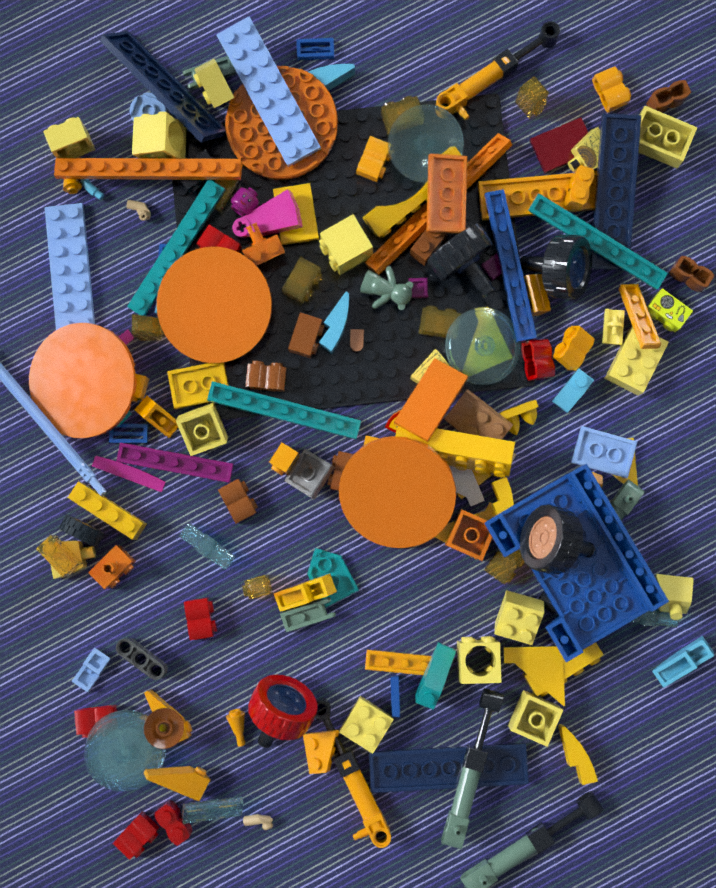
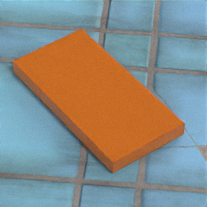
[427,153,467,234]
[394,358,468,442]

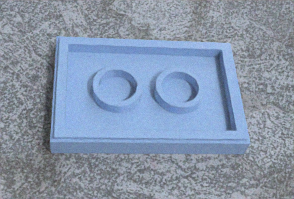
[571,426,638,479]

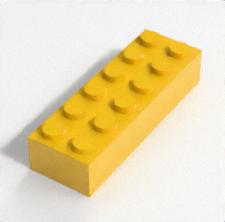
[395,426,515,477]

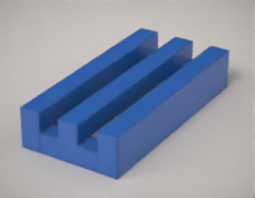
[297,38,334,60]
[109,424,149,444]
[390,675,400,717]

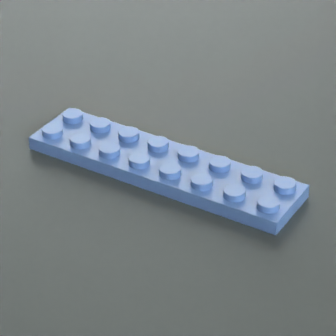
[217,17,321,167]
[45,203,95,330]

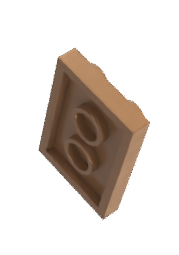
[445,389,513,440]

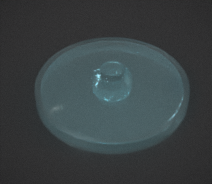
[388,104,464,183]
[445,307,520,385]

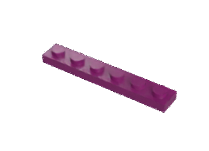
[116,443,234,483]

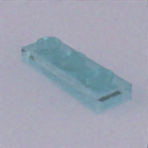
[182,796,243,824]

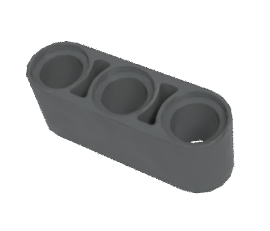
[116,637,168,680]

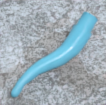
[81,179,104,200]

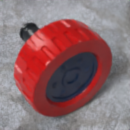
[248,674,318,748]

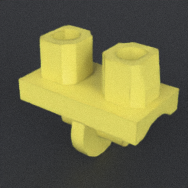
[602,309,625,345]

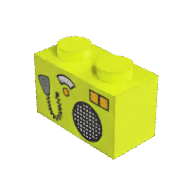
[647,288,693,332]

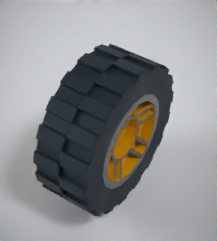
[59,514,105,547]

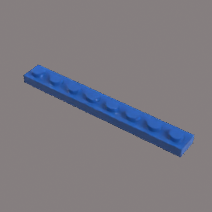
[484,189,537,343]

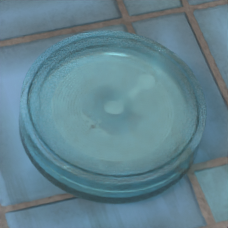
[84,710,165,791]

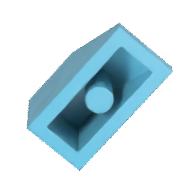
[552,369,594,413]

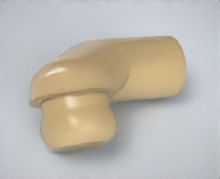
[127,200,151,221]
[243,814,273,830]

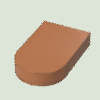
[350,329,364,352]

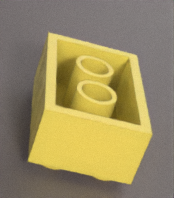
[638,106,697,168]
[604,326,669,396]

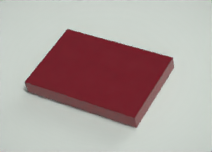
[529,117,588,174]

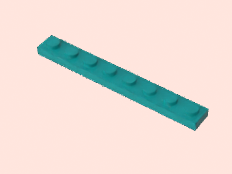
[127,180,226,317]
[528,194,668,290]
[207,381,361,440]

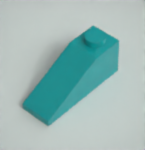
[415,643,456,710]

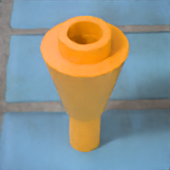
[63,179,82,194]
[226,709,245,747]

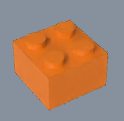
[445,509,492,561]

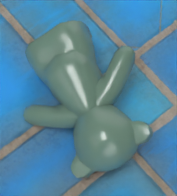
[360,266,413,310]

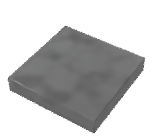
[284,449,335,500]

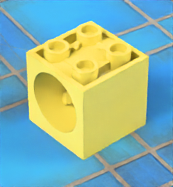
[132,112,187,159]
[319,214,373,275]
[457,636,501,684]

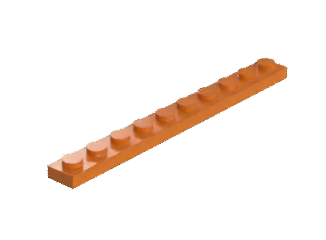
[365,133,512,275]
[54,158,242,180]

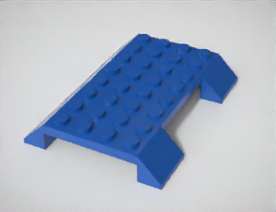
[484,463,669,662]

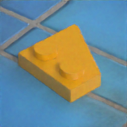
[303,730,339,774]

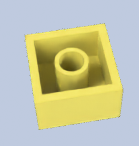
[193,59,234,108]
[43,117,95,158]
[176,403,228,456]
[494,590,544,645]
[508,690,563,747]
[339,696,394,754]

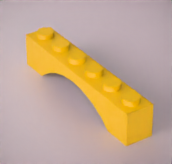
[362,146,468,237]

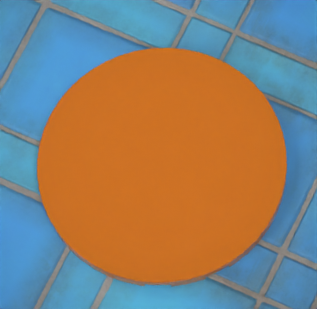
[225,66,338,179]
[157,247,272,363]
[29,323,137,438]
[339,436,456,548]

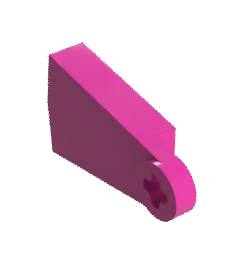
[232,189,303,238]

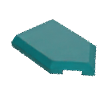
[307,548,359,608]

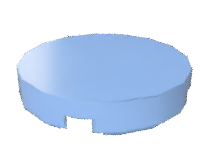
[130,92,168,122]

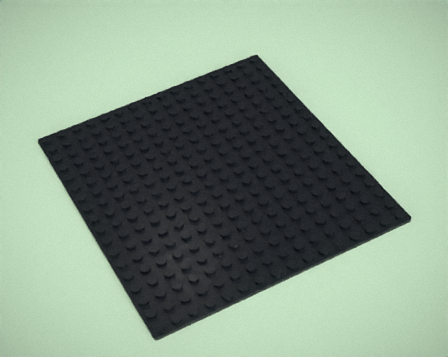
[172,94,535,420]

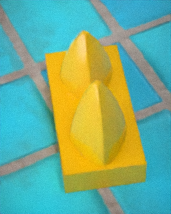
[499,400,538,435]

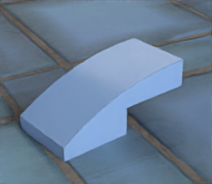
[72,648,111,693]

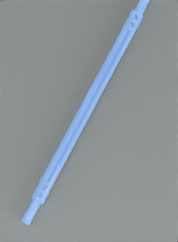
[0,362,107,496]

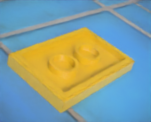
[273,183,319,245]
[167,362,229,409]

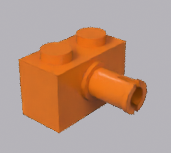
[242,222,285,266]
[88,545,136,589]

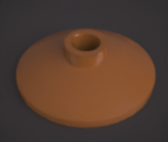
[144,708,184,749]

